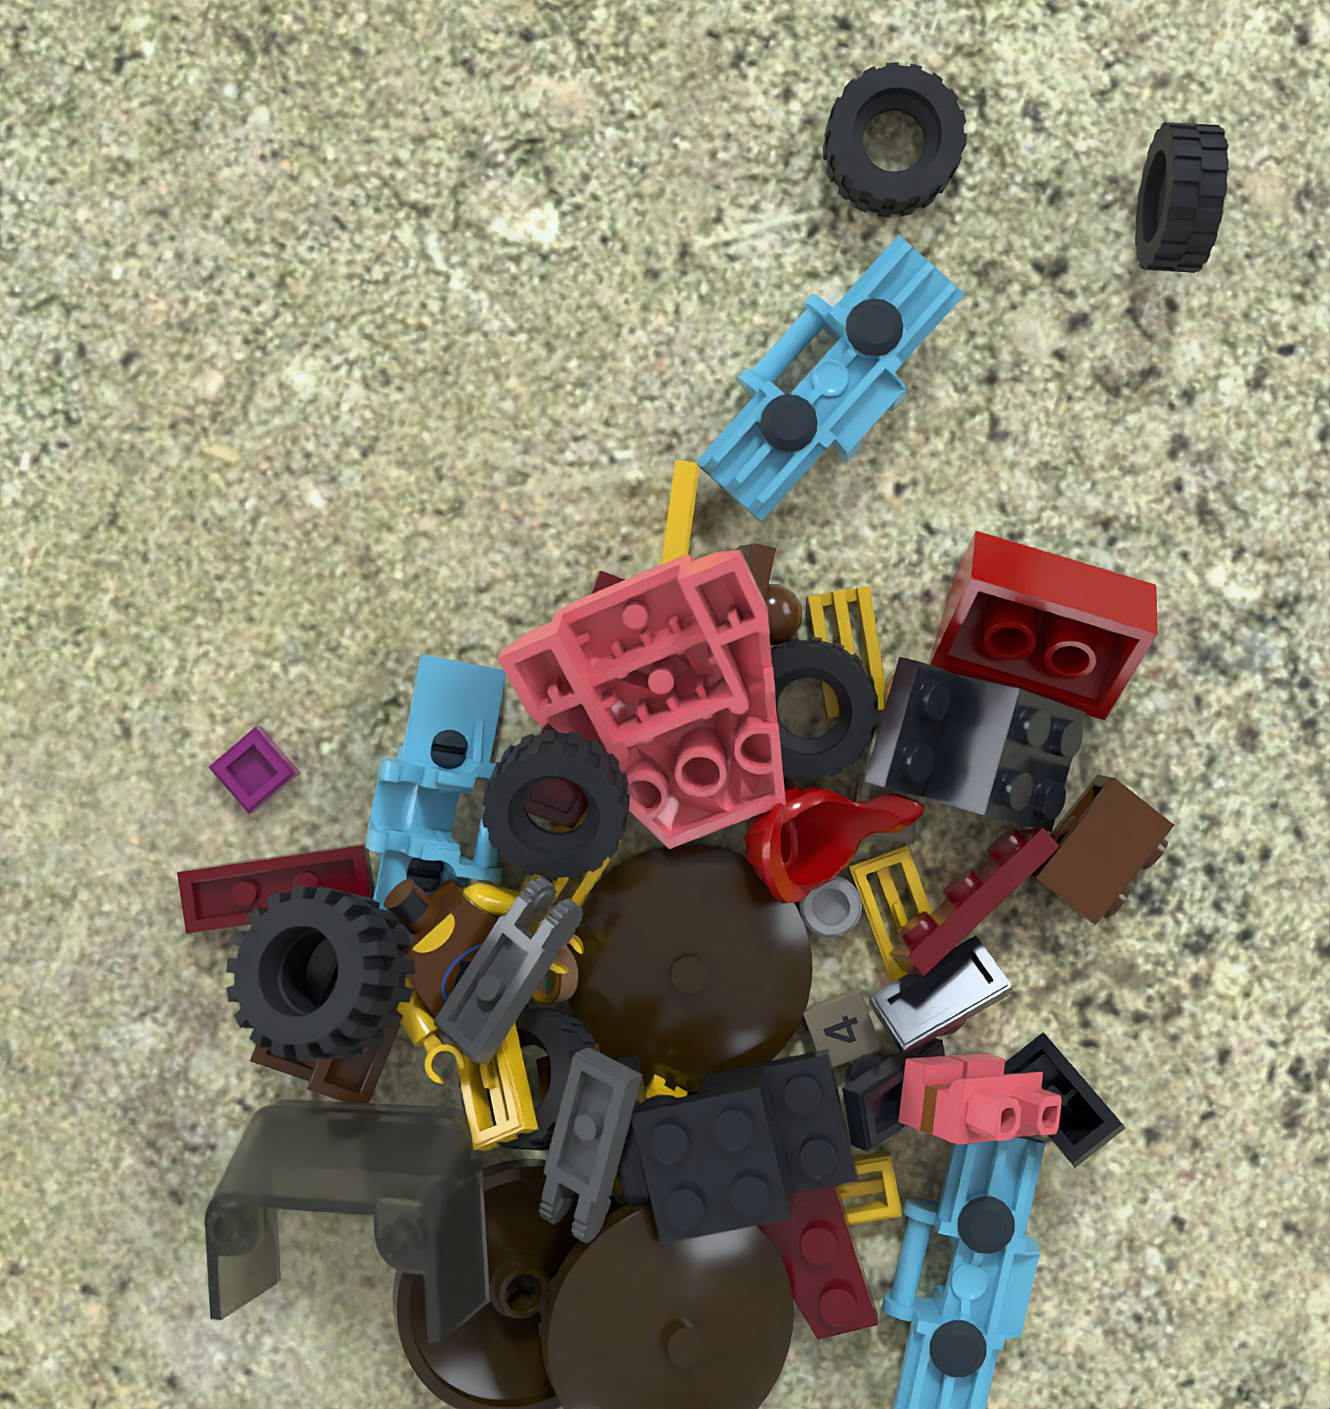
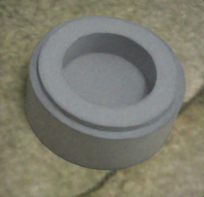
[798,875,862,938]

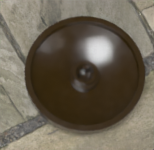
[567,842,813,1092]
[393,1159,622,1409]
[541,1203,794,1409]

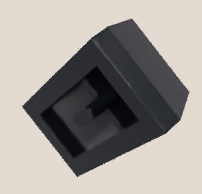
[1004,1032,1126,1168]

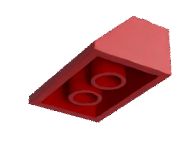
[929,530,1158,720]

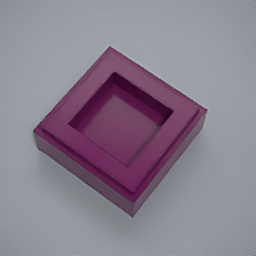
[209,726,301,814]

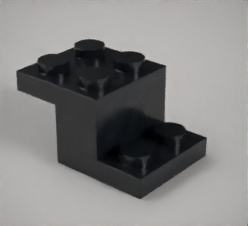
[864,657,1086,832]
[631,1049,858,1245]

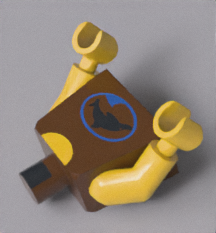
[384,879,584,1084]

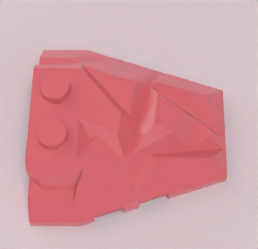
[498,550,786,849]

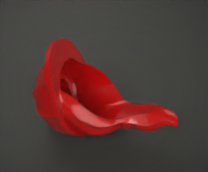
[744,787,925,903]

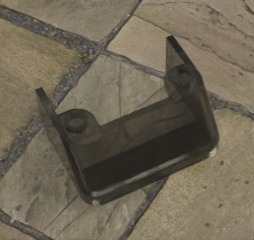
[204,1099,490,1343]

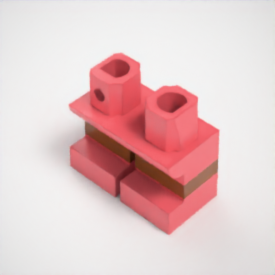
[898,1053,1062,1145]

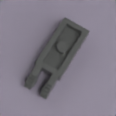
[434,877,584,1064]
[539,1047,642,1244]

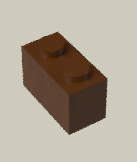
[1029,774,1175,925]

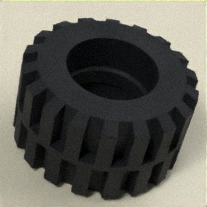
[226,885,415,1059]

